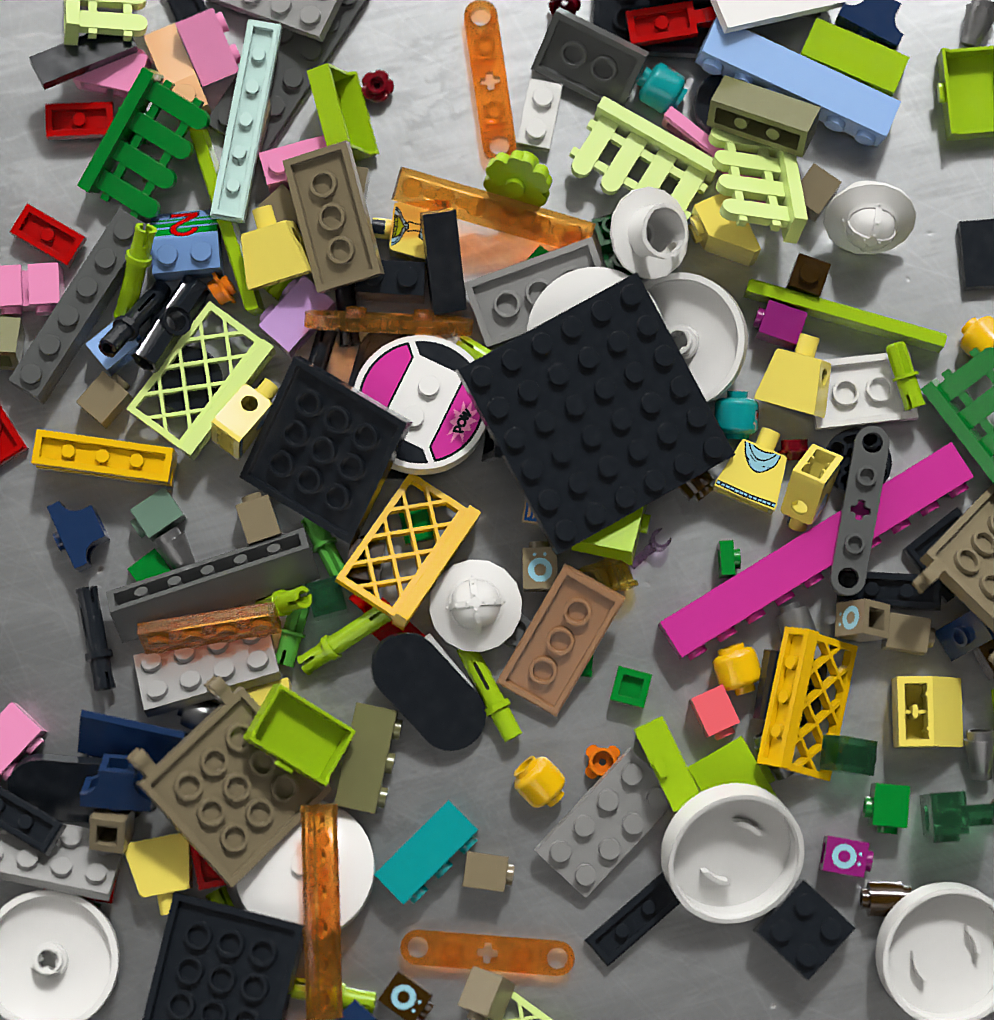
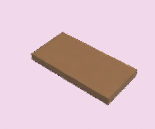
[496,563,625,717]

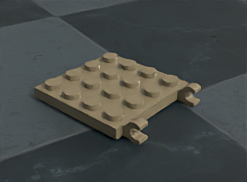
[911,484,994,665]
[126,675,332,888]

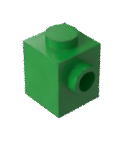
[863,783,911,835]

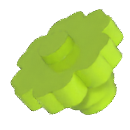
[483,150,553,214]

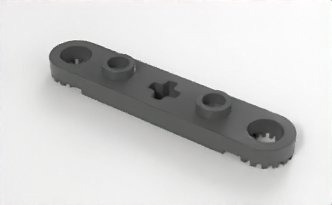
[829,426,890,596]

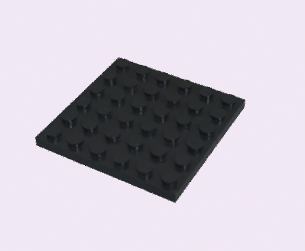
[456,272,735,555]

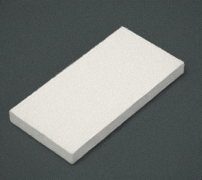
[710,0,846,34]

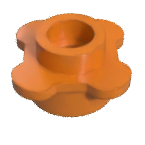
[207,272,237,306]
[585,745,620,779]

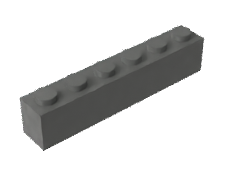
[8,208,146,404]
[106,527,320,643]

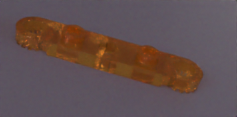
[464,0,516,161]
[304,306,474,336]
[400,929,575,976]

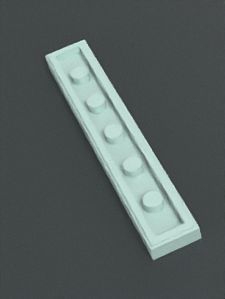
[210,19,283,224]

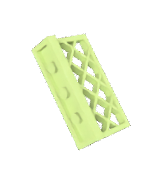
[126,301,276,461]

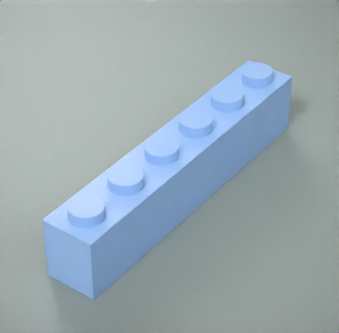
[695,17,901,147]

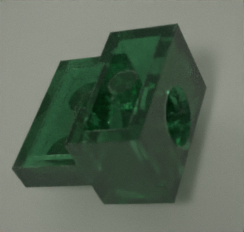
[920,791,994,843]

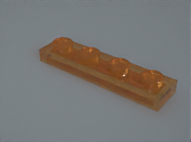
[137,602,282,654]

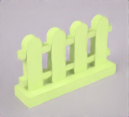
[64,0,148,45]
[569,96,718,221]
[708,128,808,244]

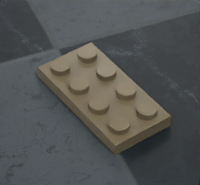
[282,140,385,294]

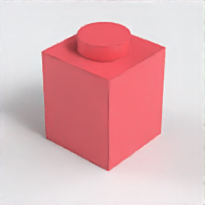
[689,684,740,741]

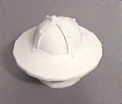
[823,181,916,254]
[610,187,689,280]
[429,559,522,652]

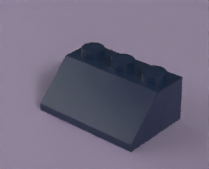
[77,709,189,765]

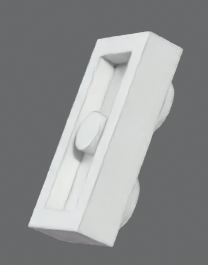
[516,78,563,152]

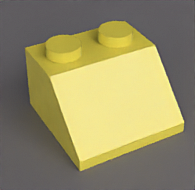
[688,193,761,267]

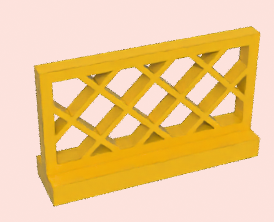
[335,474,481,630]
[757,627,858,781]

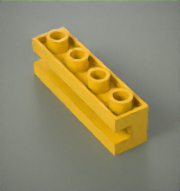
[31,429,178,488]

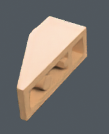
[143,24,212,123]

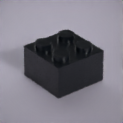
[752,879,856,980]

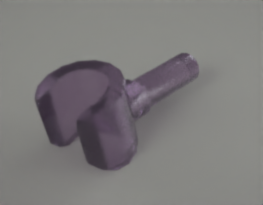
[630,528,671,569]

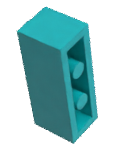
[374,800,478,905]

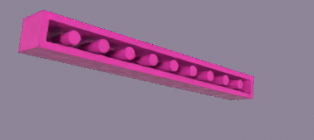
[658,442,974,661]

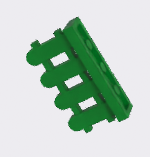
[77,67,210,219]
[921,347,994,484]

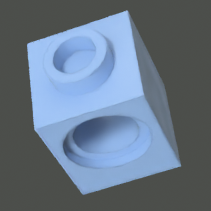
[86,321,142,376]

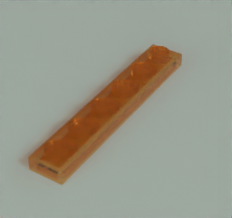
[391,167,596,248]
[301,803,343,1020]

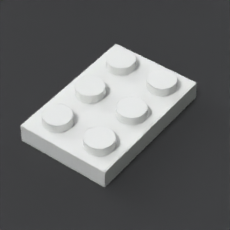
[813,350,919,431]

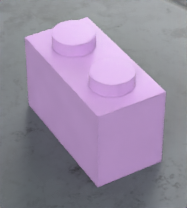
[258,276,337,358]

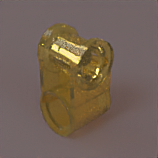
[578,558,639,593]

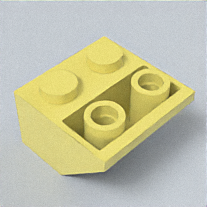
[891,676,963,748]

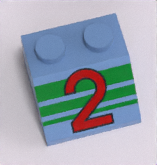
[150,209,224,282]

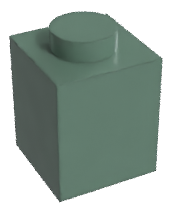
[130,487,187,542]

